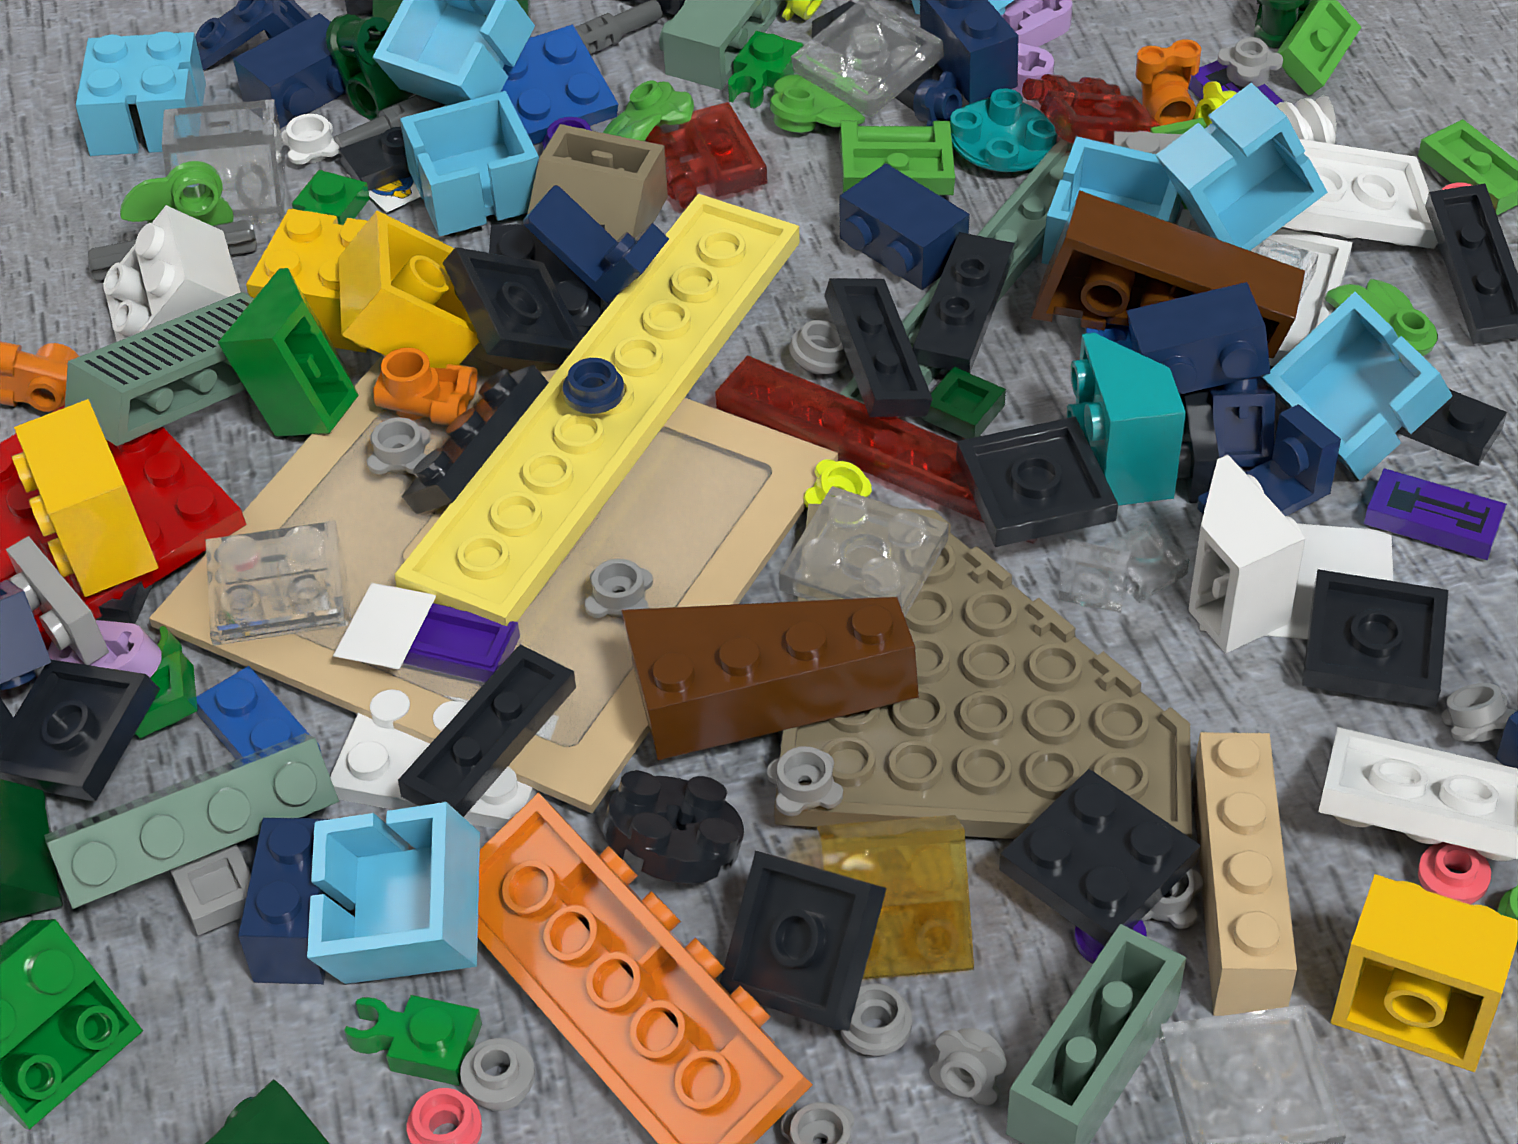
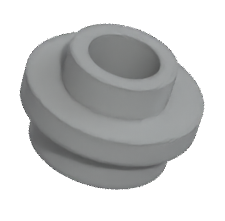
[789,320,847,374]
[840,983,912,1056]
[460,1038,535,1111]

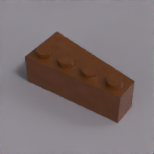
[1031,190,1305,359]
[621,597,919,760]

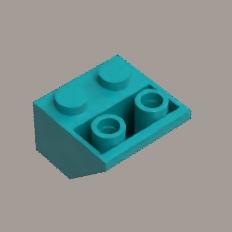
[1067,333,1186,506]

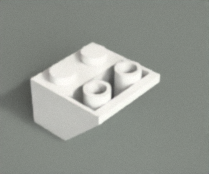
[103,205,240,341]
[1188,455,1306,654]

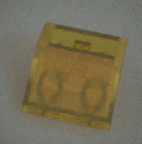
[817,815,974,979]

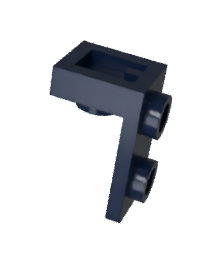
[195,0,311,70]
[523,185,669,303]
[1208,376,1275,467]
[1197,404,1341,516]

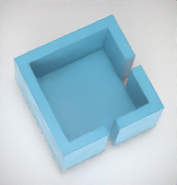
[373,0,535,105]
[75,31,206,156]
[1156,83,1328,251]
[400,91,539,237]
[1042,136,1182,265]
[1263,292,1452,481]
[307,802,480,984]

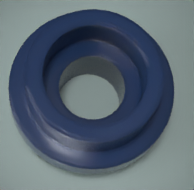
[563,358,624,414]

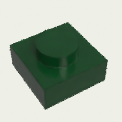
[923,367,1006,439]

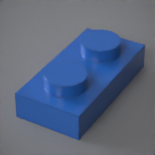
[197,666,322,760]

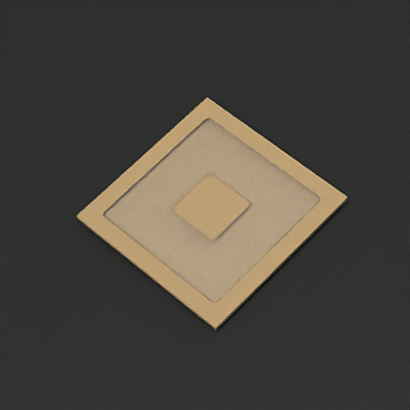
[149,343,838,813]

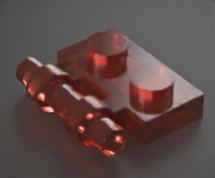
[1022,74,1160,145]
[645,102,768,209]

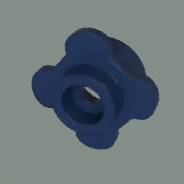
[913,71,962,126]

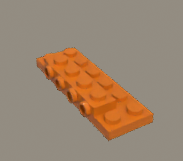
[478,793,813,1144]

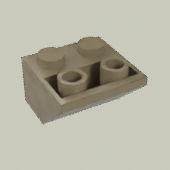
[527,124,668,241]

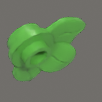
[770,74,865,133]
[603,80,694,141]
[120,161,234,226]
[1324,279,1438,362]

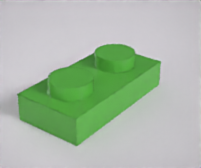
[1277,0,1362,95]
[1418,119,1518,215]

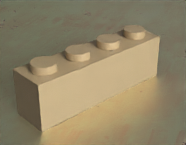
[1192,732,1297,1017]

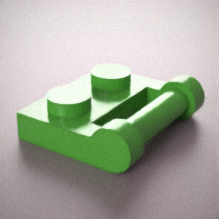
[840,120,955,195]

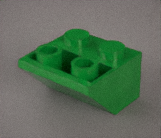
[217,268,359,436]
[0,919,143,1130]

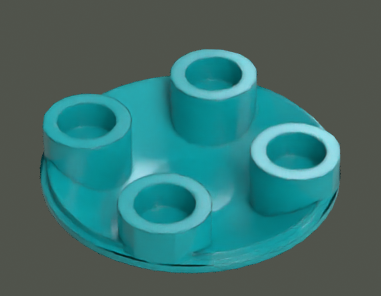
[950,88,1059,172]

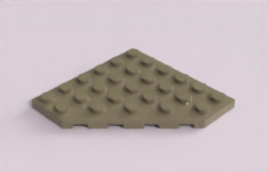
[774,504,1192,839]

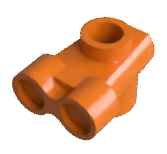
[1135,39,1201,127]
[0,341,79,412]
[374,348,478,426]

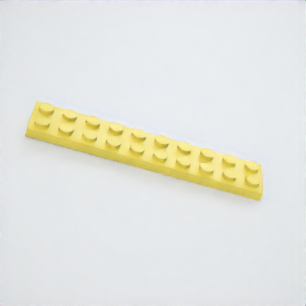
[394,194,800,626]

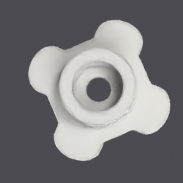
[281,114,340,164]

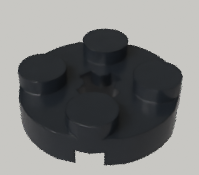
[603,770,744,883]

